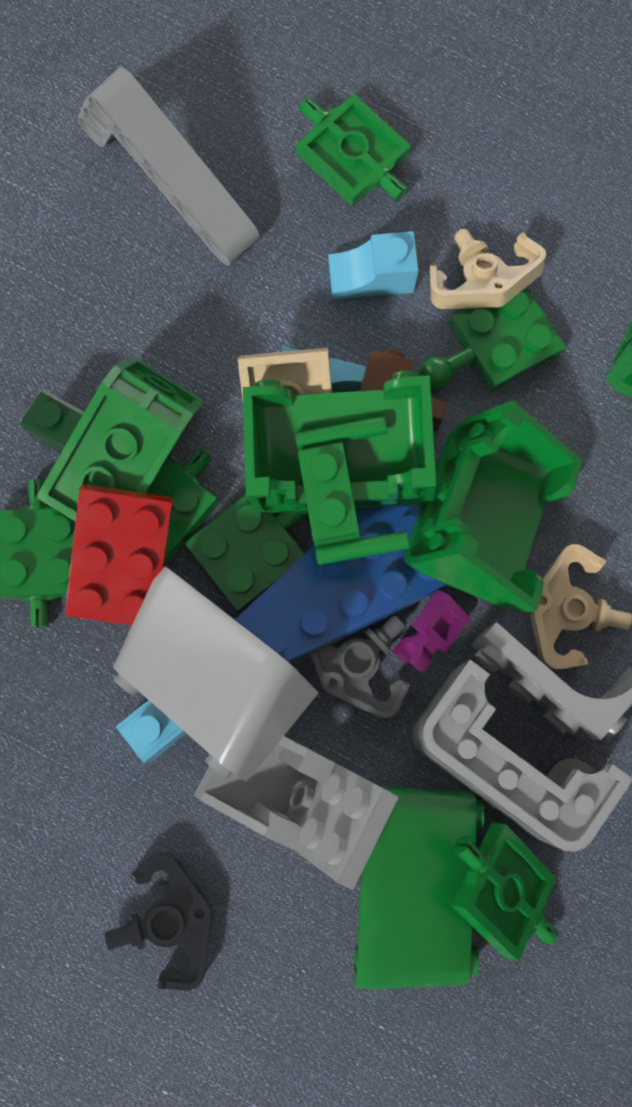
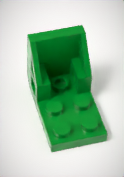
[36,356,205,521]

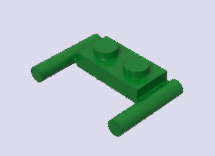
[295,416,409,565]

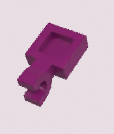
[392,590,470,673]

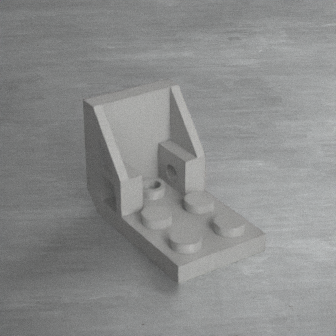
[194,736,399,890]

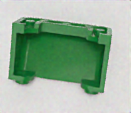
[243,371,436,513]
[404,400,583,613]
[353,785,484,989]

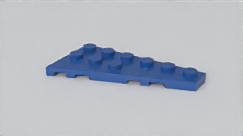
[235,505,449,663]

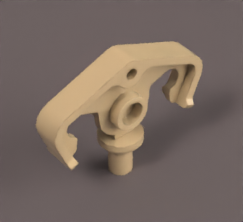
[430,229,546,309]
[530,544,632,670]

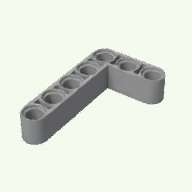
[78,67,260,266]

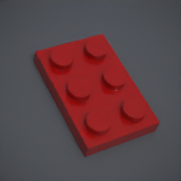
[65,484,173,625]

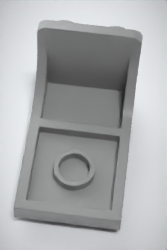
[471,622,632,741]

